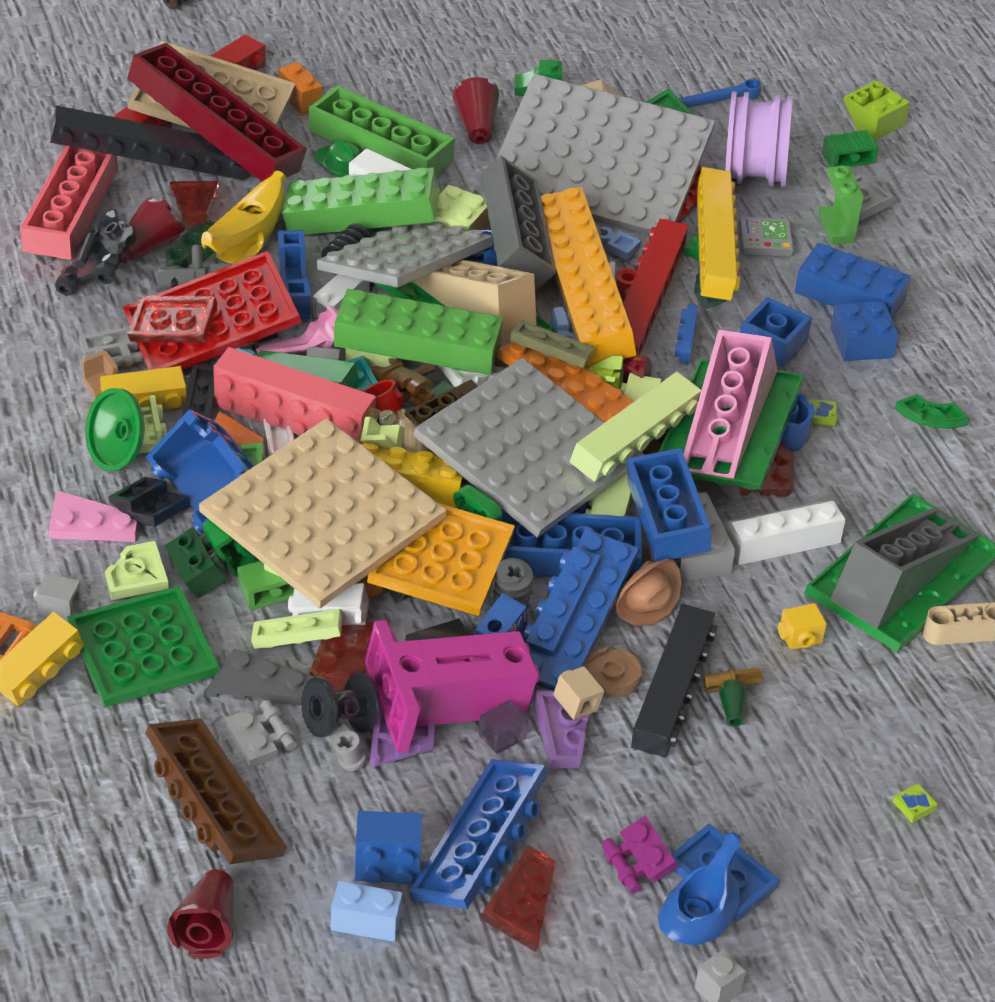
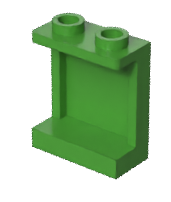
[818,166,864,244]

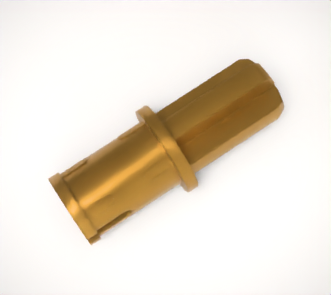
[702,667,763,693]

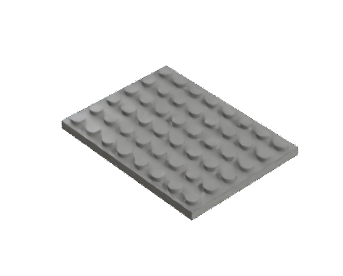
[496,74,715,235]

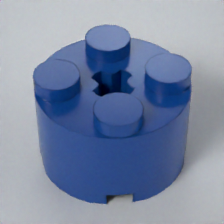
[778,393,815,452]

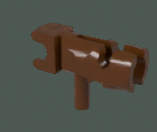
[372,358,436,406]

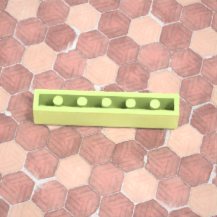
[570,372,702,482]

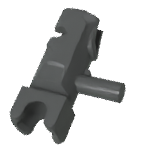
[158,245,229,293]

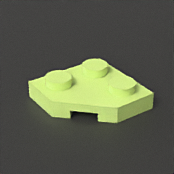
[105,541,169,600]

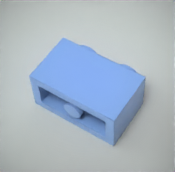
[331,881,402,942]

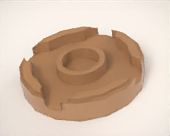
[584,647,642,698]

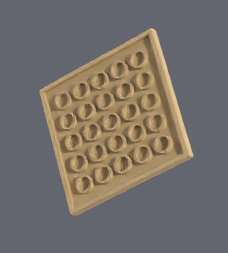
[199,419,446,609]

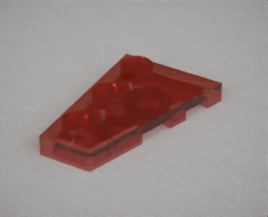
[480,845,556,952]

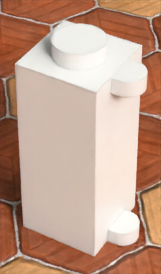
[313,274,370,318]
[288,584,369,625]

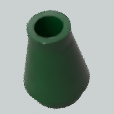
[719,680,748,727]

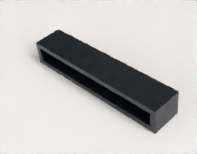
[631,603,718,758]

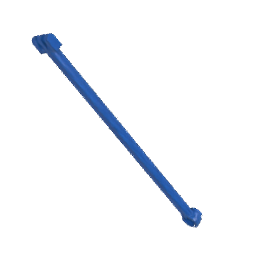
[678,79,762,108]

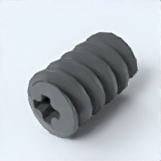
[492,558,533,610]

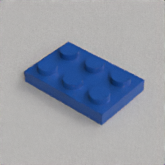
[671,824,780,922]

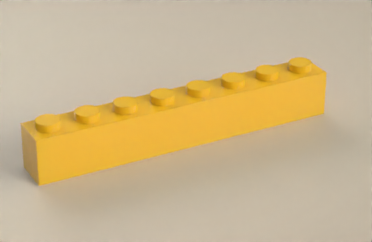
[697,167,740,301]

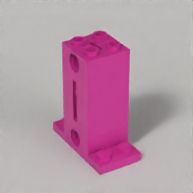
[365,620,539,752]

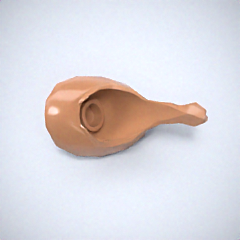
[615,546,682,626]

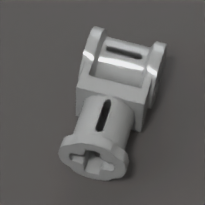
[325,719,366,771]

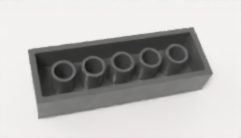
[481,156,557,291]

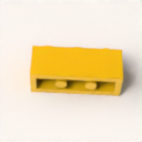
[100,366,186,410]
[0,612,84,707]

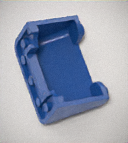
[146,409,254,534]

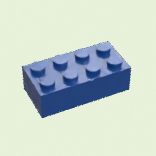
[794,242,911,320]
[626,448,711,562]

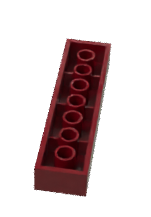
[127,43,307,182]

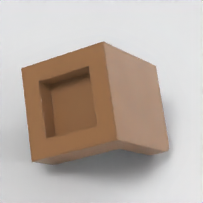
[81,350,118,398]

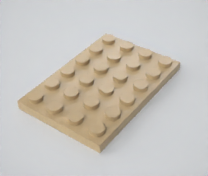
[128,41,296,128]

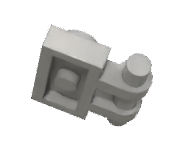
[79,326,142,368]
[224,700,297,768]

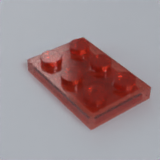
[127,296,218,342]

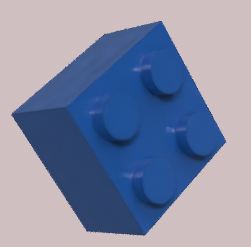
[740,297,812,368]
[830,301,898,361]
[355,811,422,884]

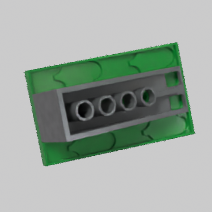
[804,493,995,652]

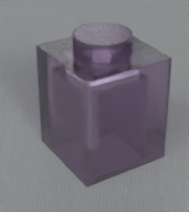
[479,700,528,754]

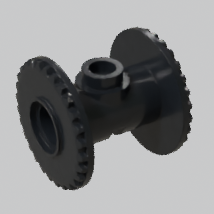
[301,672,381,738]

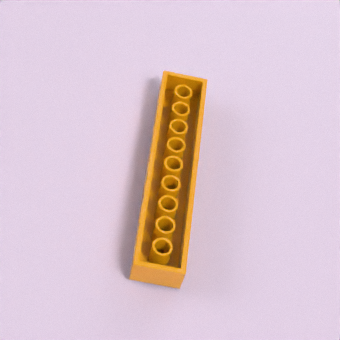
[541,187,636,368]

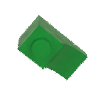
[514,59,563,96]

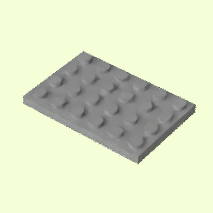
[317,222,493,287]

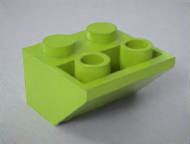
[844,80,910,141]

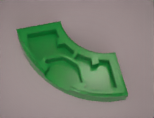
[895,394,970,429]

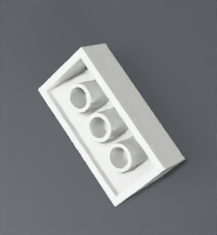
[722,501,845,565]

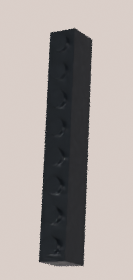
[50,105,247,181]

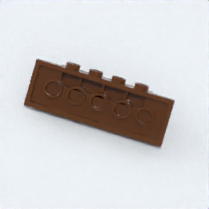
[145,718,287,865]

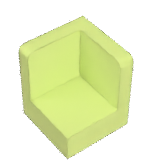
[360,417,405,449]

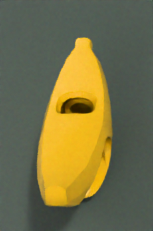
[201,171,286,264]

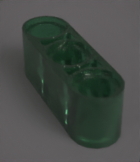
[165,220,215,268]

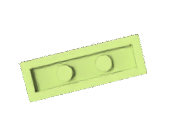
[251,609,343,649]

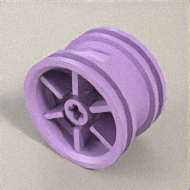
[725,91,793,188]

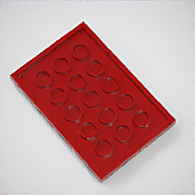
[123,251,302,370]

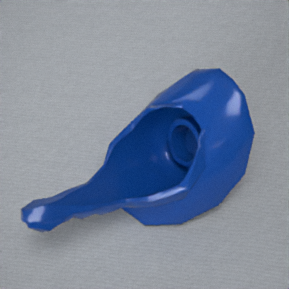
[658,832,741,946]

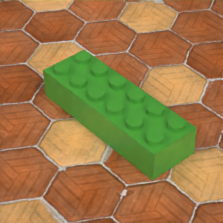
[309,85,455,176]
[282,168,440,235]
[334,289,503,375]

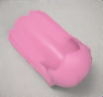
[256,306,339,356]

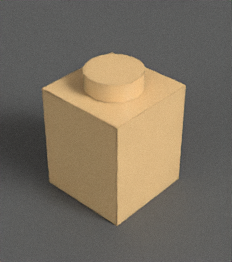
[553,666,605,720]

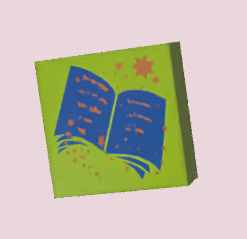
[809,399,837,426]
[893,784,938,823]

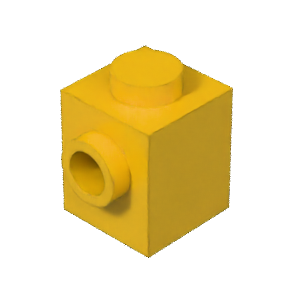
[778,603,826,650]

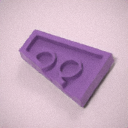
[533,690,589,768]

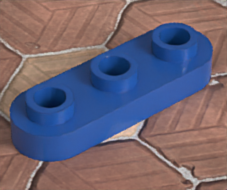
[674,304,698,364]

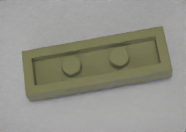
[510,320,595,368]

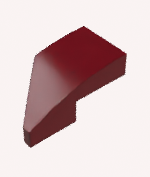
[623,356,652,383]

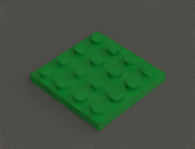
[67,585,219,708]

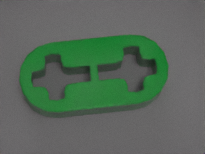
[453,485,502,521]

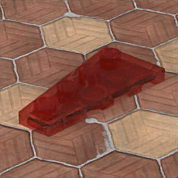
[169,181,219,225]

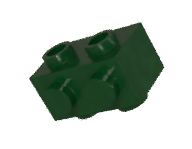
[164,527,226,598]

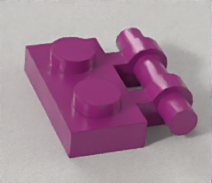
[601,815,679,894]

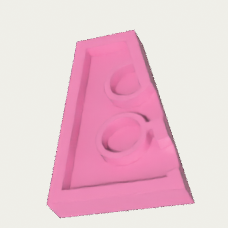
[49,490,138,542]

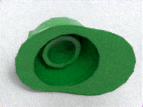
[314,140,360,177]

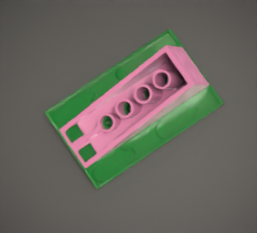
[659,330,805,490]

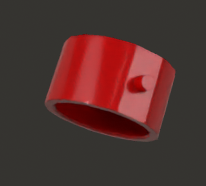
[362,379,405,420]

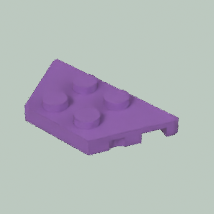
[370,707,435,767]

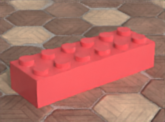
[20,146,118,260]
[214,347,376,444]

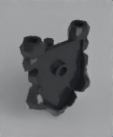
[55,209,136,296]

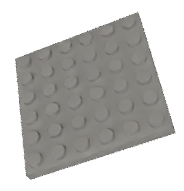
[413,358,645,538]

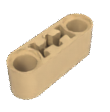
[923,602,995,645]

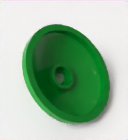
[85,388,145,471]

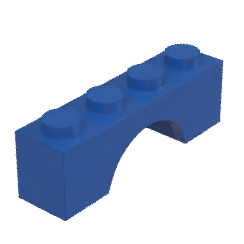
[278,230,310,320]

